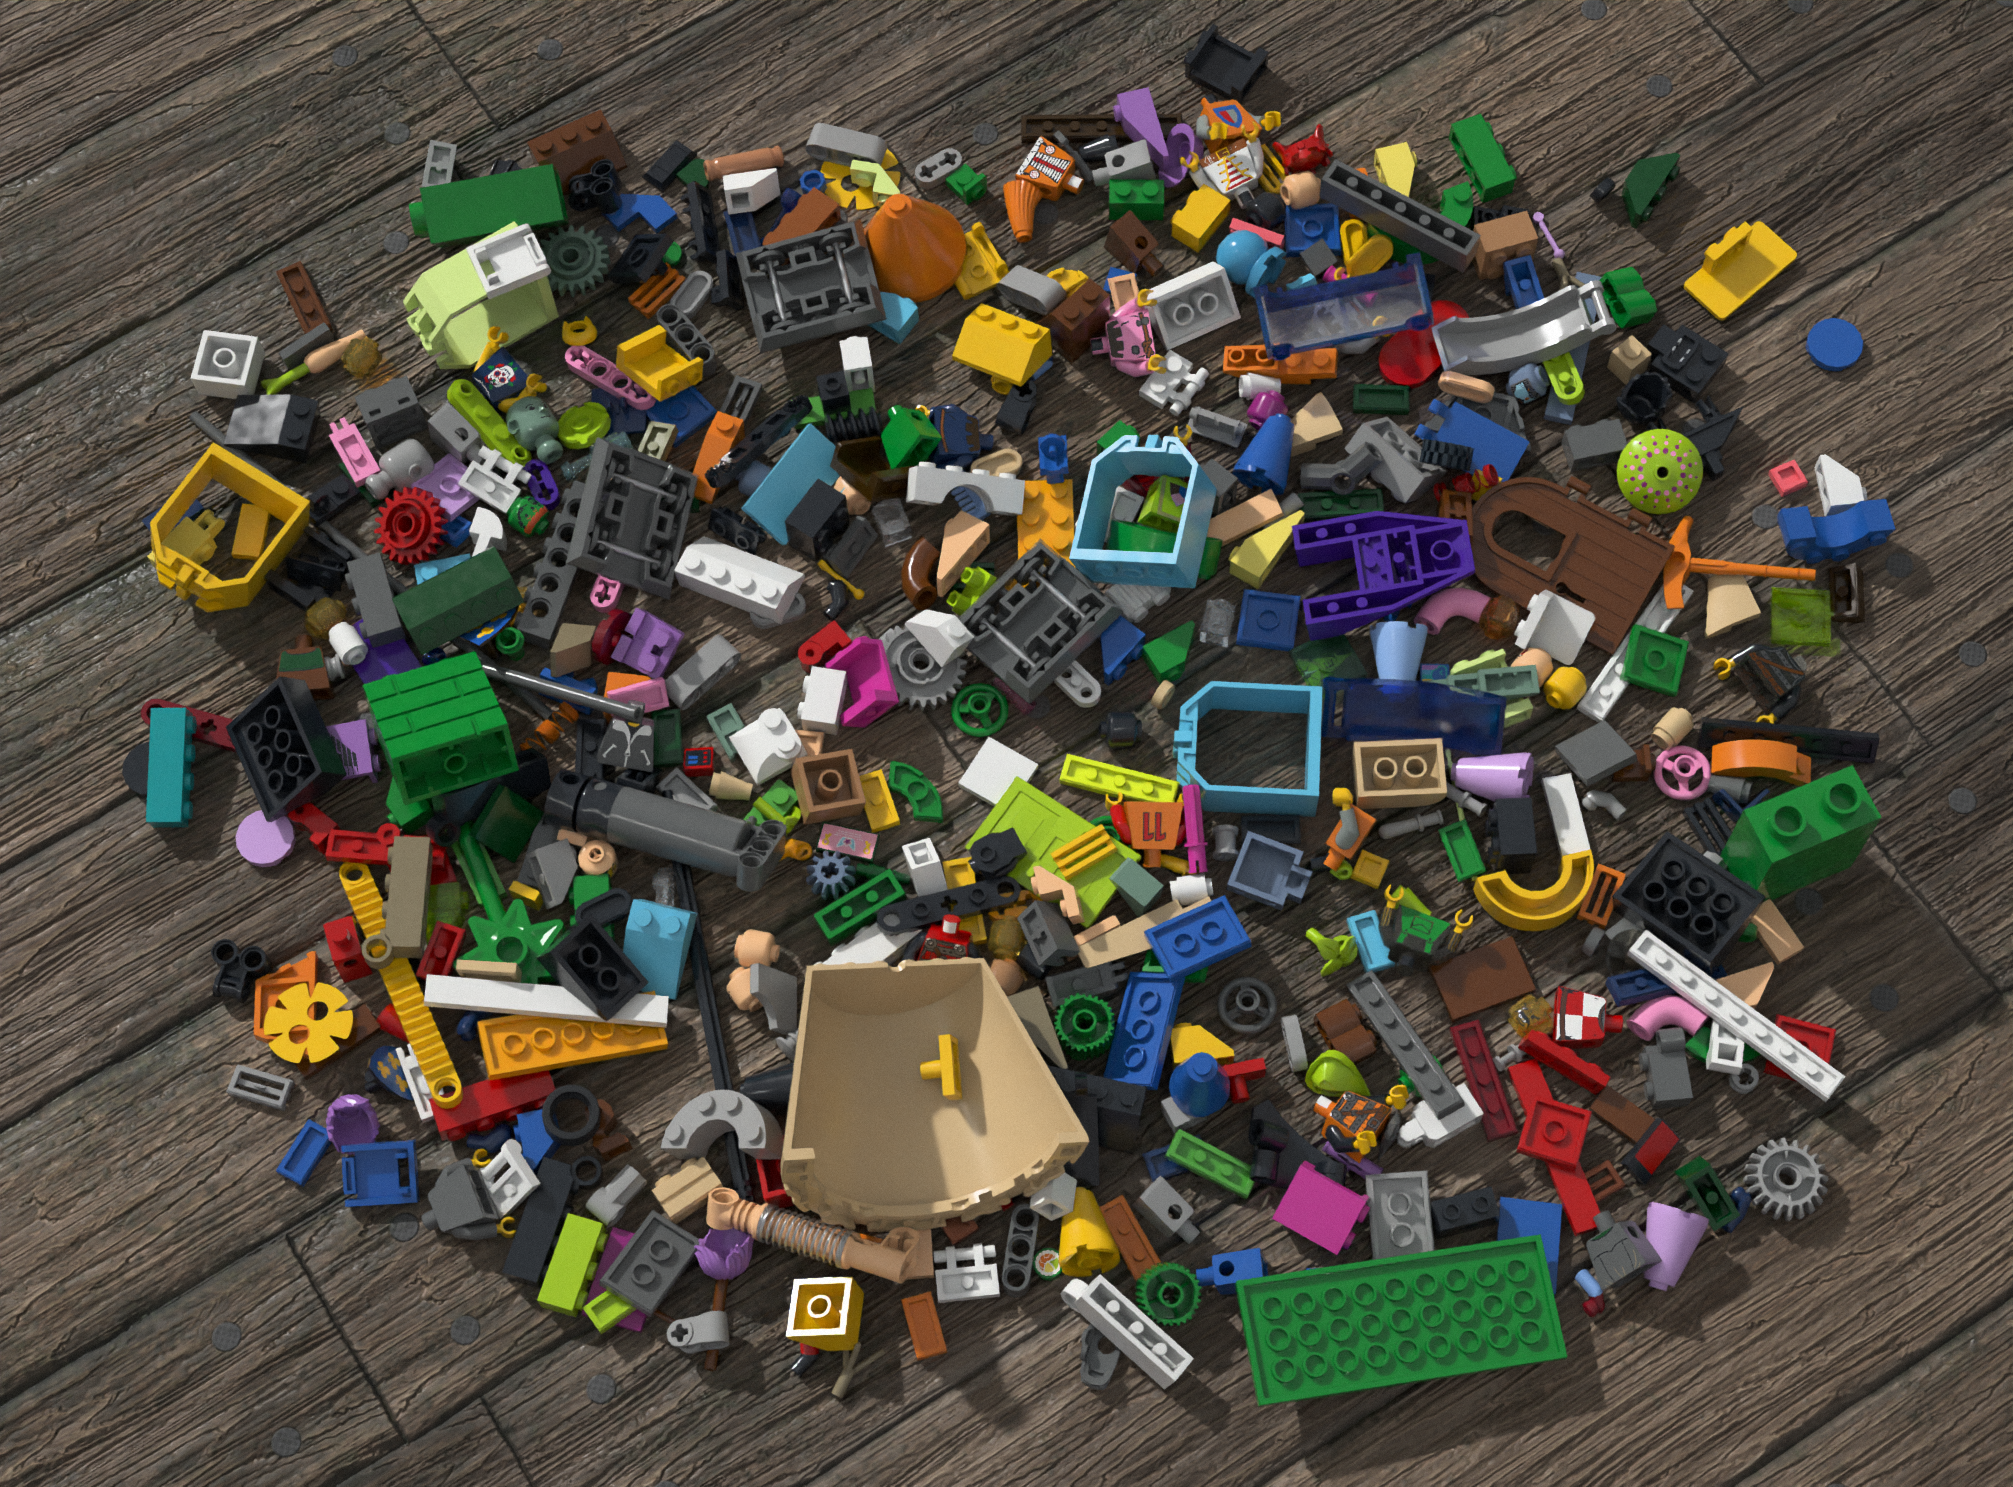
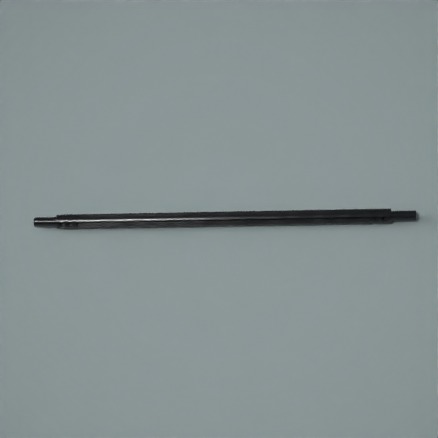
[662,790,756,1237]

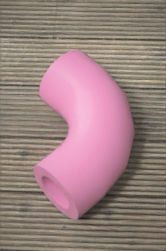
[1414,588,1492,635]
[1626,995,1710,1041]

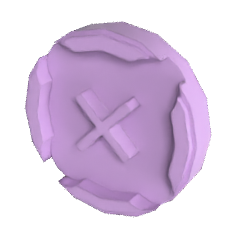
[236,810,296,867]

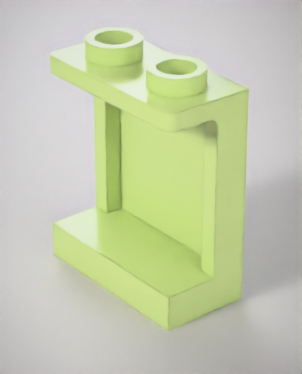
[1449,649,1533,739]

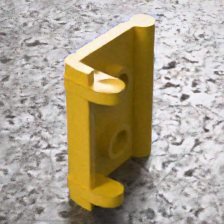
[954,222,1009,300]

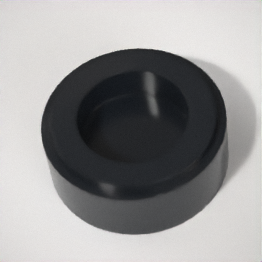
[1589,177,1616,203]

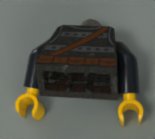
[1713,643,1807,724]

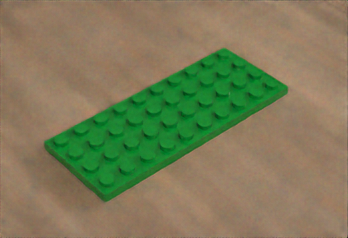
[1235,1234,1567,1407]

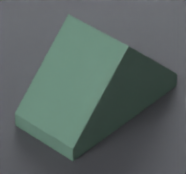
[1109,857,1164,917]

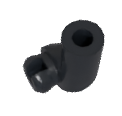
[823,579,849,621]

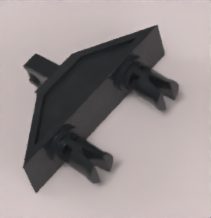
[1646,396,1744,481]

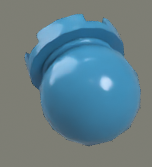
[1216,230,1287,299]

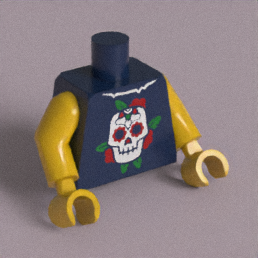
[471,326,547,414]

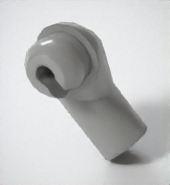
[1582,790,1627,820]

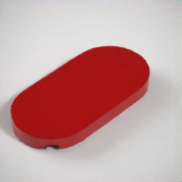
[1378,300,1469,389]

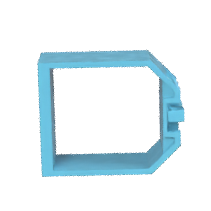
[1069,435,1217,588]
[1173,681,1322,817]

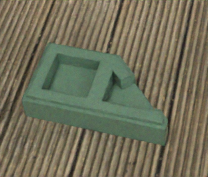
[706,703,745,763]

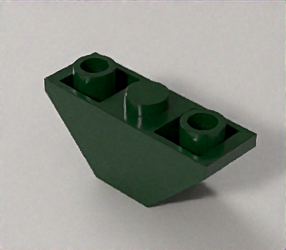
[1621,153,1681,229]

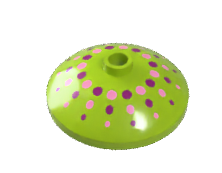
[1617,429,1703,514]

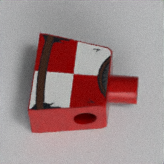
[1552,986,1623,1049]

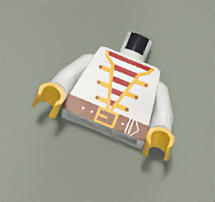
[1180,121,1264,209]

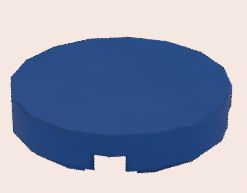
[1806,318,1863,372]

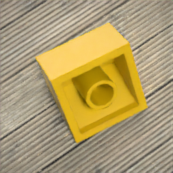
[786,1277,864,1351]

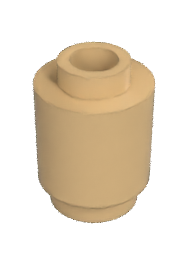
[1651,707,1694,750]

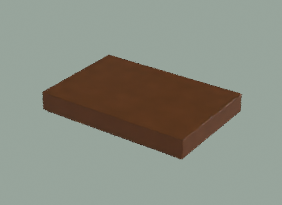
[1429,936,1536,1023]

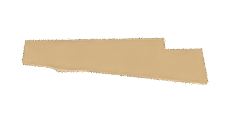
[1078,897,1211,968]

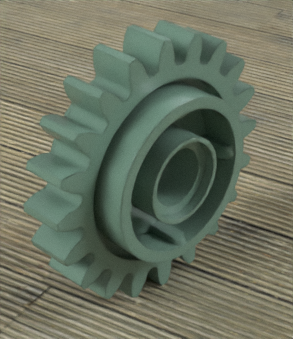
[540,225,611,297]

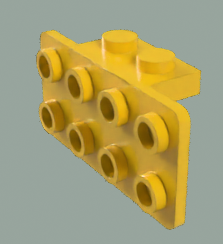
[1684,221,1797,321]

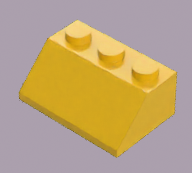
[952,303,1052,387]

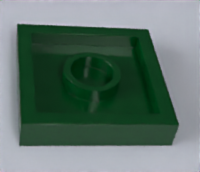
[468,784,544,863]

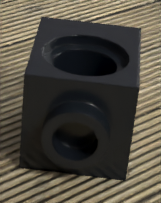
[816,371,851,416]

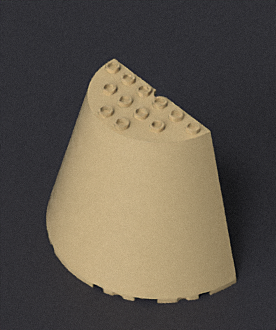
[780,957,1089,1232]

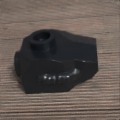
[968,827,1028,880]

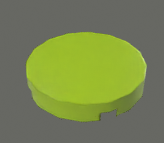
[557,402,611,449]

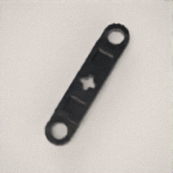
[705,395,813,488]
[877,876,1020,936]

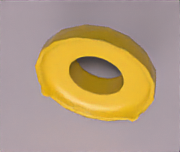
[562,316,598,346]

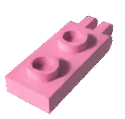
[329,417,381,488]

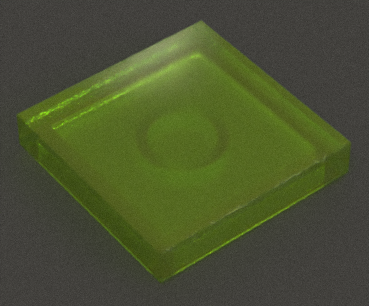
[1770,587,1831,647]

